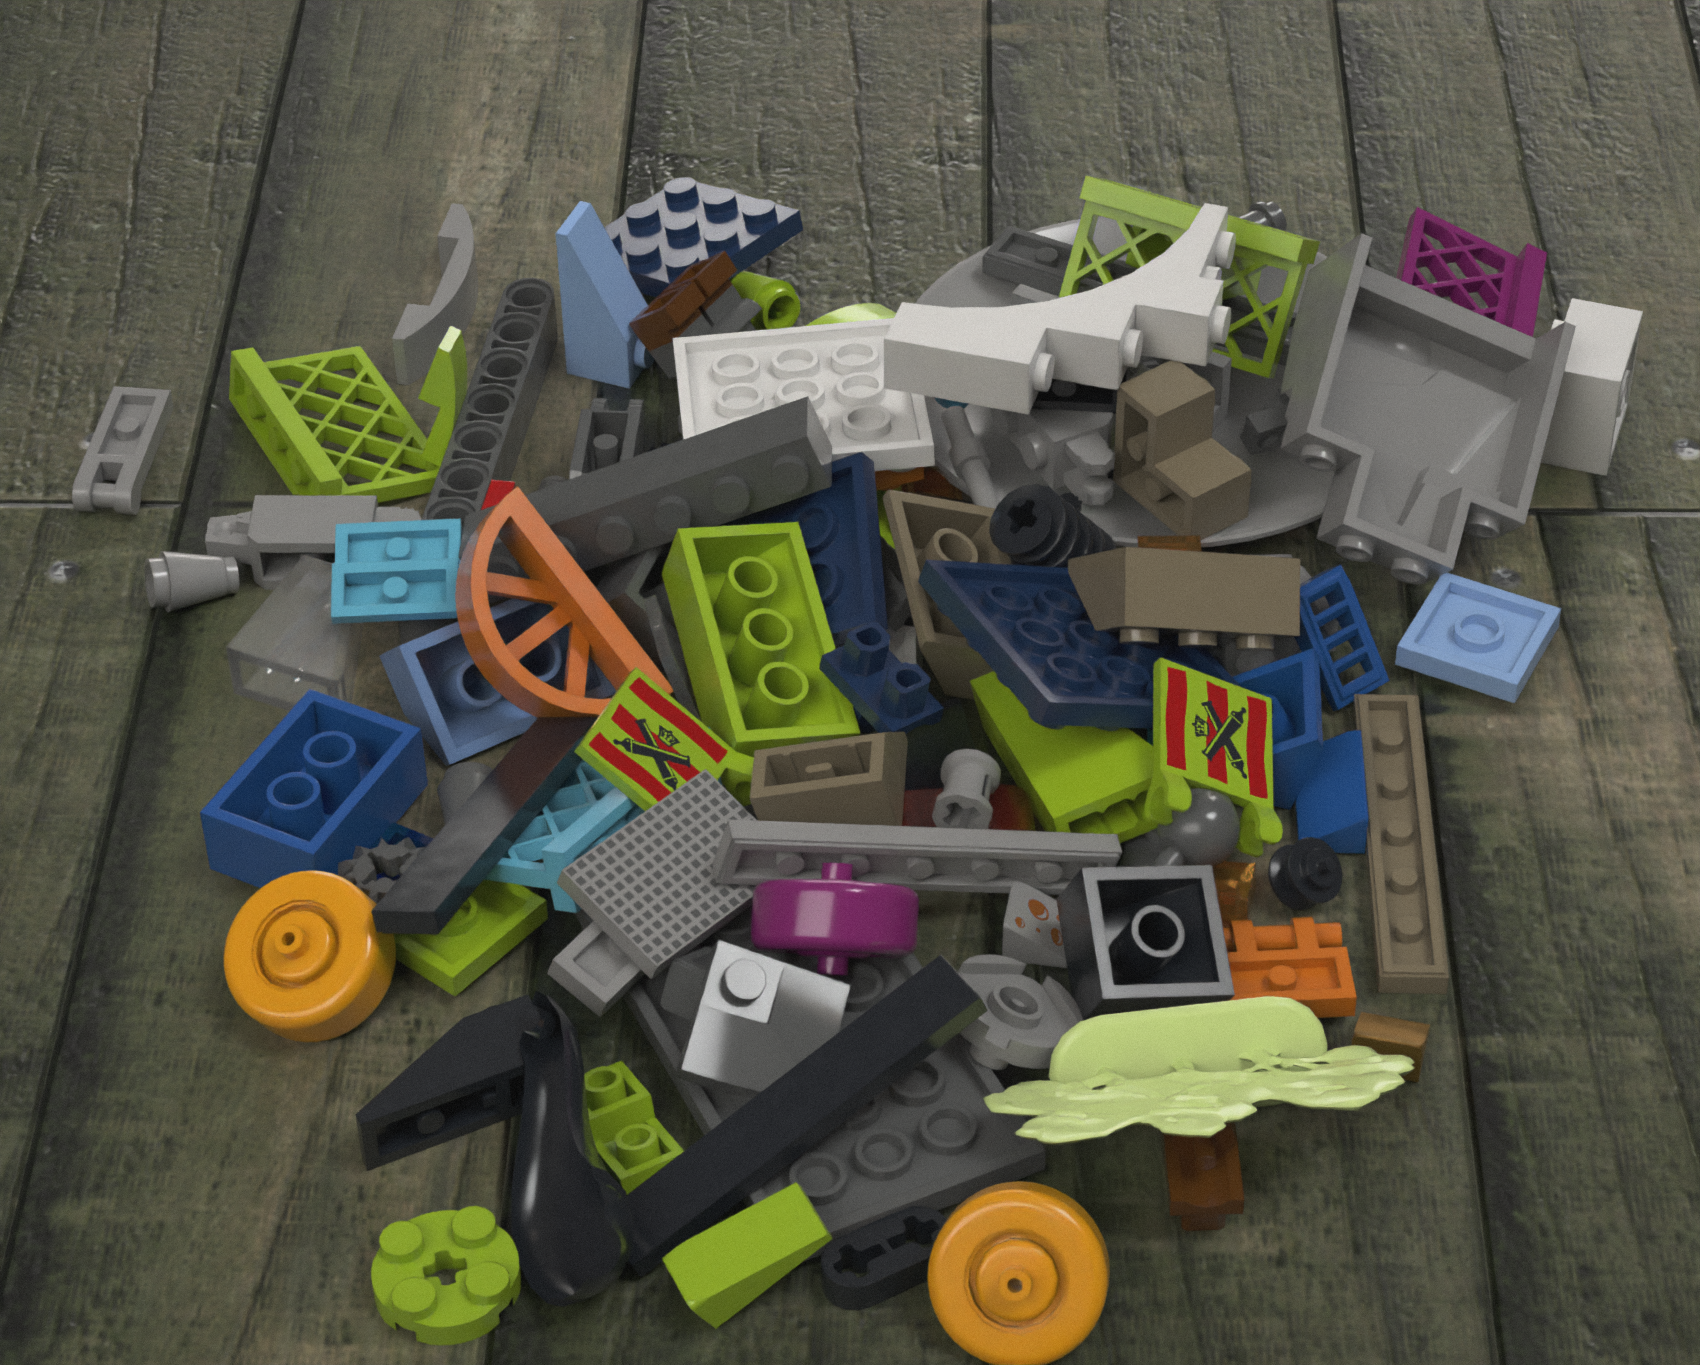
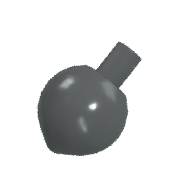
[1150,788,1240,867]

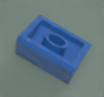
[1232,648,1323,810]

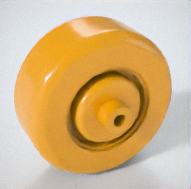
[223,870,396,1042]
[927,1181,1110,1365]

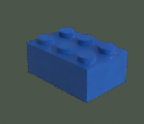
[200,689,428,888]

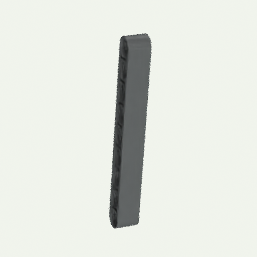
[398,277,558,645]

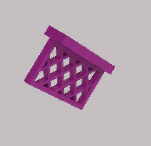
[1396,207,1547,337]

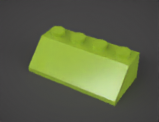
[662,522,860,785]

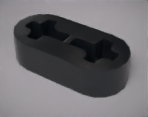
[821,1206,947,1310]

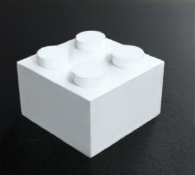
[1541,298,1643,476]

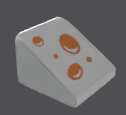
[1002,880,1067,968]

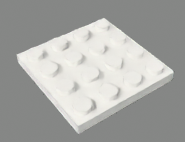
[673,318,935,472]

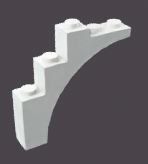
[884,203,1236,415]

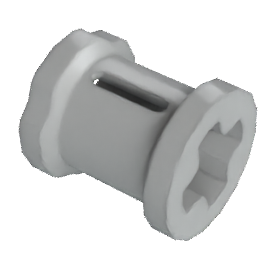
[932,749,1001,829]

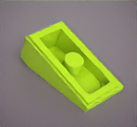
[662,1182,833,1329]

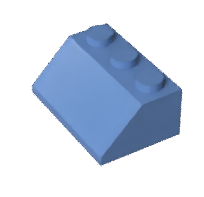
[379,599,616,766]

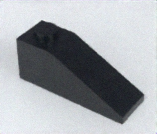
[355,995,541,1171]

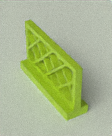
[1059,176,1320,378]
[229,346,440,503]

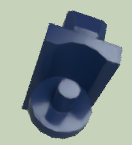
[819,622,944,734]

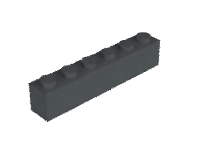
[459,396,832,604]

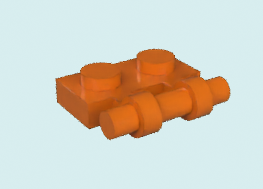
[1223,917,1357,1018]

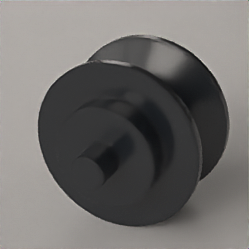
[1268,837,1342,911]

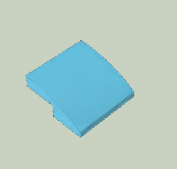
[331,518,463,624]

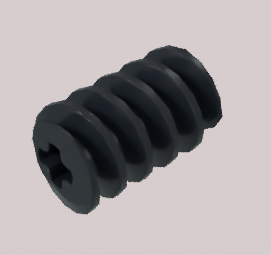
[989,484,1117,568]

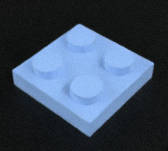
[1395,573,1561,703]

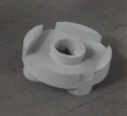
[958,954,1083,1070]

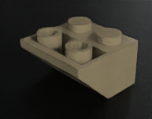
[750,732,908,826]

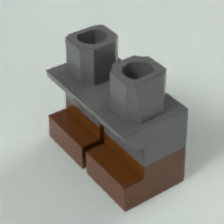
[629,251,762,379]

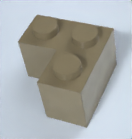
[1113,360,1252,546]

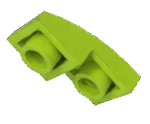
[584,1061,684,1195]

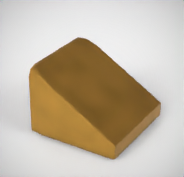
[1351,1012,1430,1082]

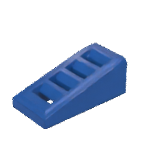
[1294,564,1390,711]

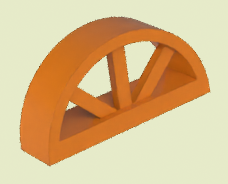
[455,486,675,718]

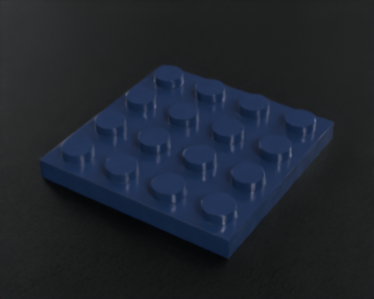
[918,559,1241,731]

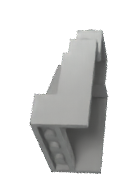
[1280,233,1576,584]

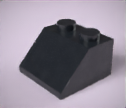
[1056,865,1235,1020]

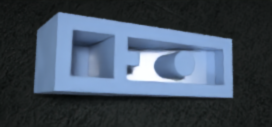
[555,201,654,389]

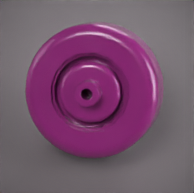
[751,863,919,976]

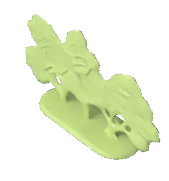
[983,996,1414,1144]

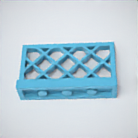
[484,727,722,913]

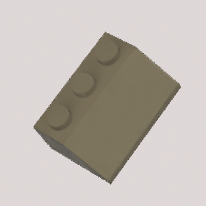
[883,489,1012,699]
[1068,547,1300,651]

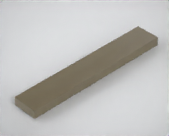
[1352,694,1449,994]

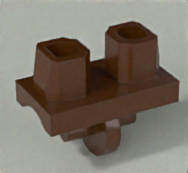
[1161,1122,1244,1231]

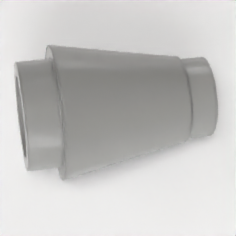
[144,551,239,612]

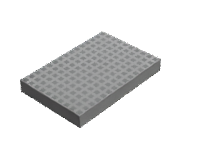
[557,769,757,979]

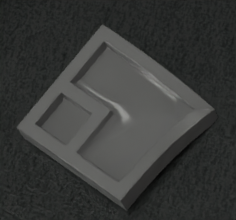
[675,940,851,1099]

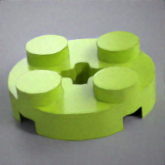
[371,1206,521,1346]

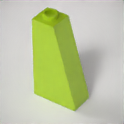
[970,671,1158,843]

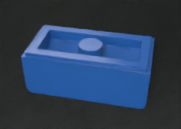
[1295,730,1368,854]

